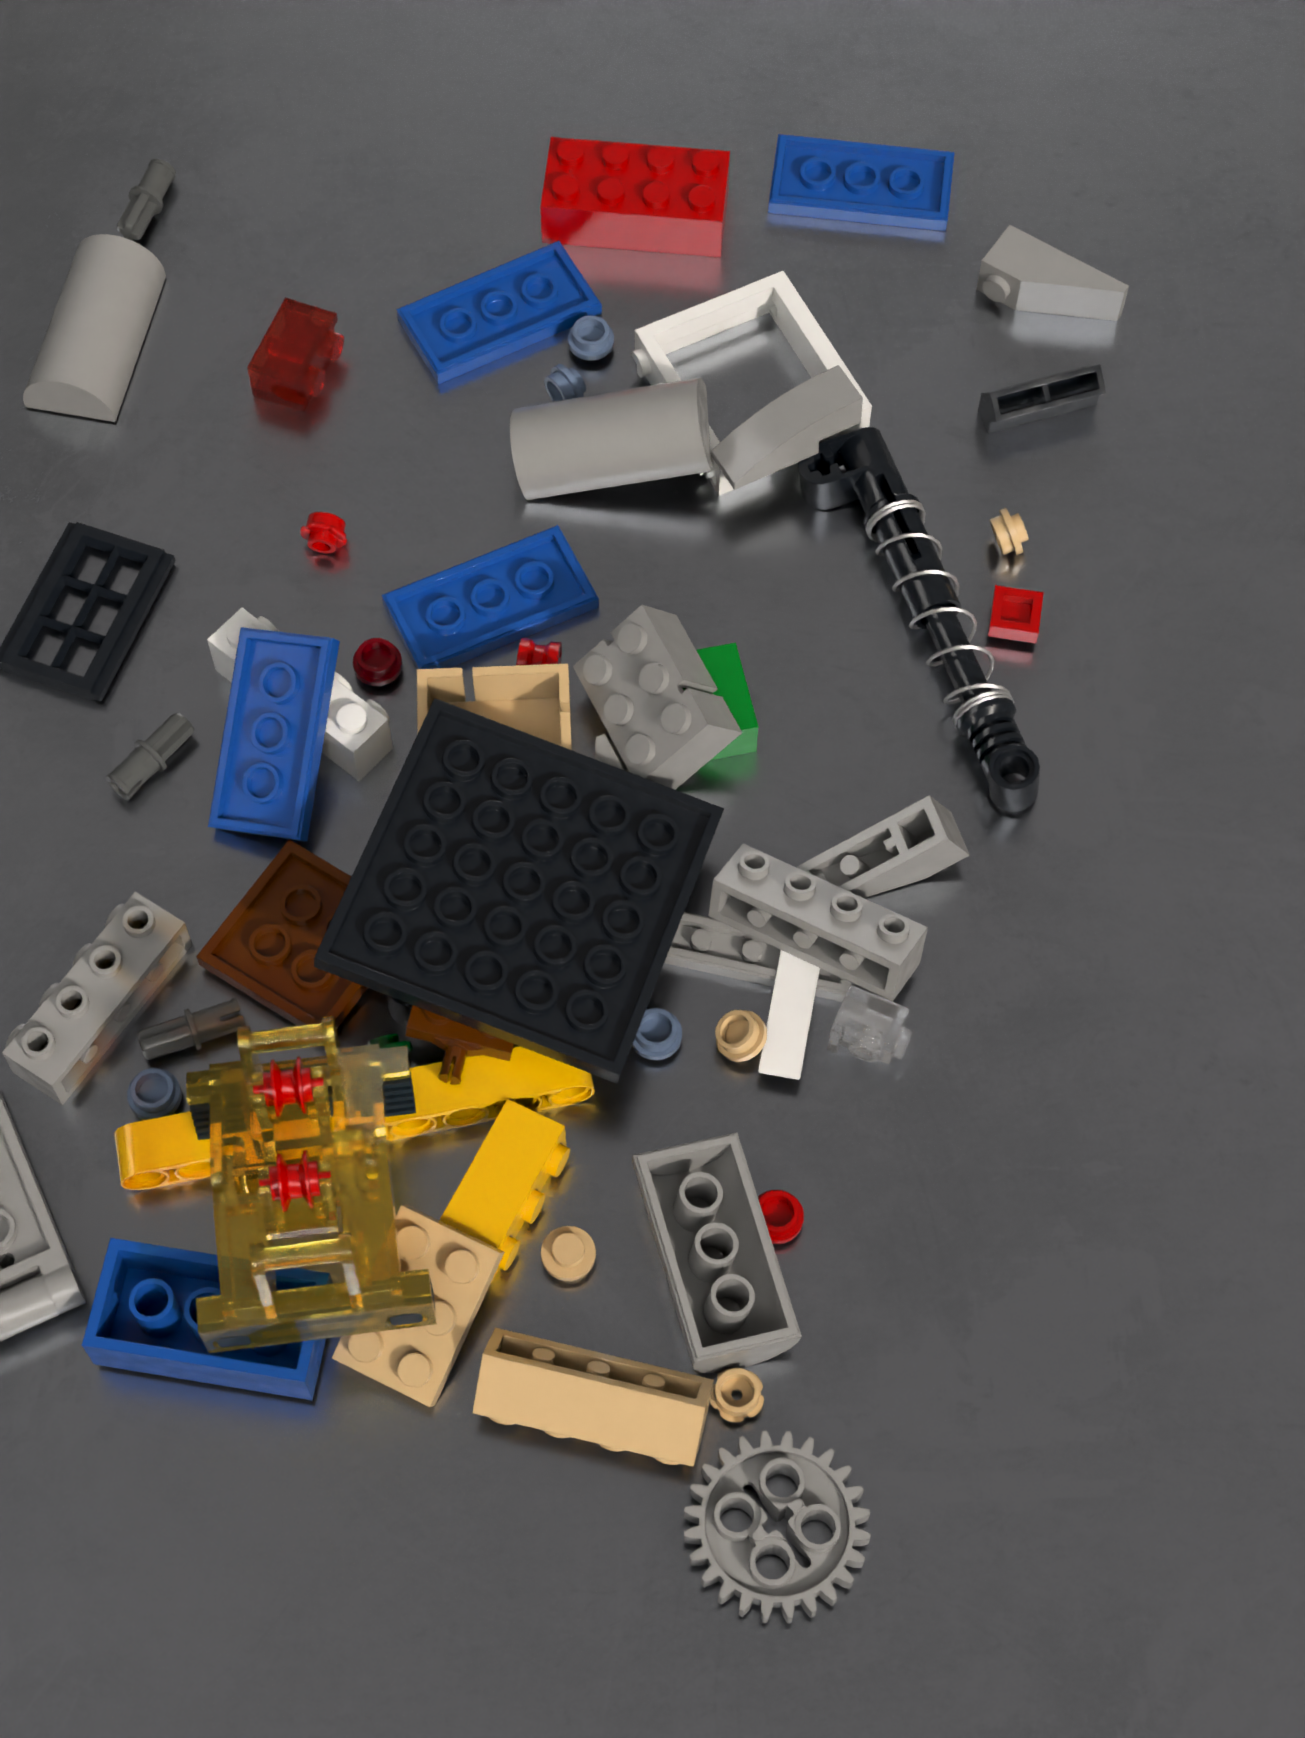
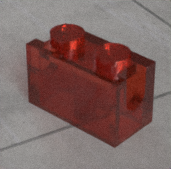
[247,297,344,412]

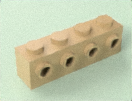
[472,1328,714,1467]

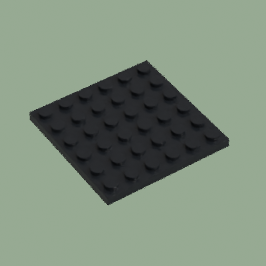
[314,698,724,1083]

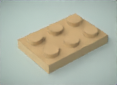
[332,1205,505,1407]

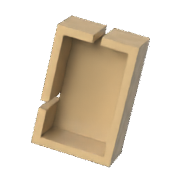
[417,664,572,750]

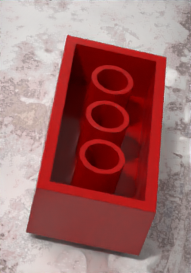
[540,137,730,257]

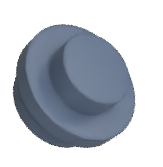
[568,315,614,360]
[544,364,586,401]
[632,1008,682,1060]
[127,1068,182,1120]

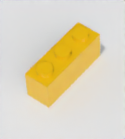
[440,1099,570,1283]

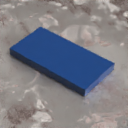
[768,134,955,232]
[396,241,602,385]
[382,525,599,670]
[208,627,340,842]

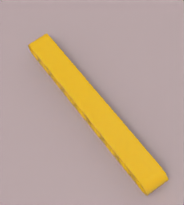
[114,1046,595,1190]

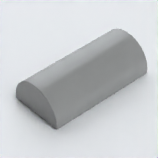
[23,234,166,422]
[510,378,711,500]
[632,1132,802,1373]

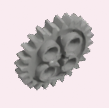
[684,1431,871,1623]

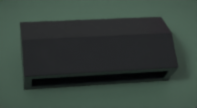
[978,364,1106,434]

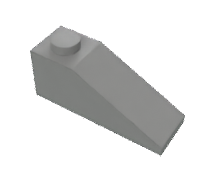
[976,225,1129,321]
[797,795,970,898]

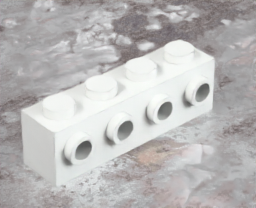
[207,607,393,782]

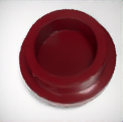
[353,638,402,686]

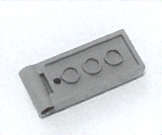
[0,1091,86,1342]

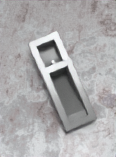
[711,365,863,490]

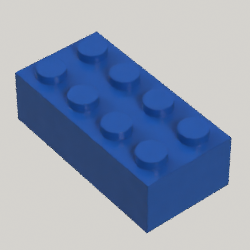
[82,1238,336,1400]

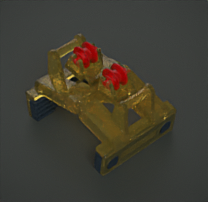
[186,1016,437,1353]

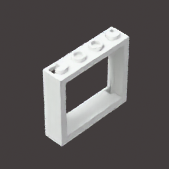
[631,271,872,496]

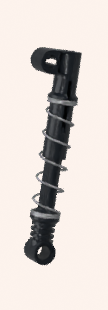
[798,427,1040,812]

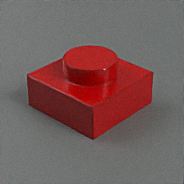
[988,585,1044,644]

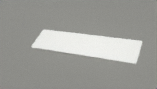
[758,950,820,1080]

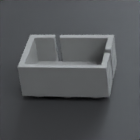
[573,605,742,790]

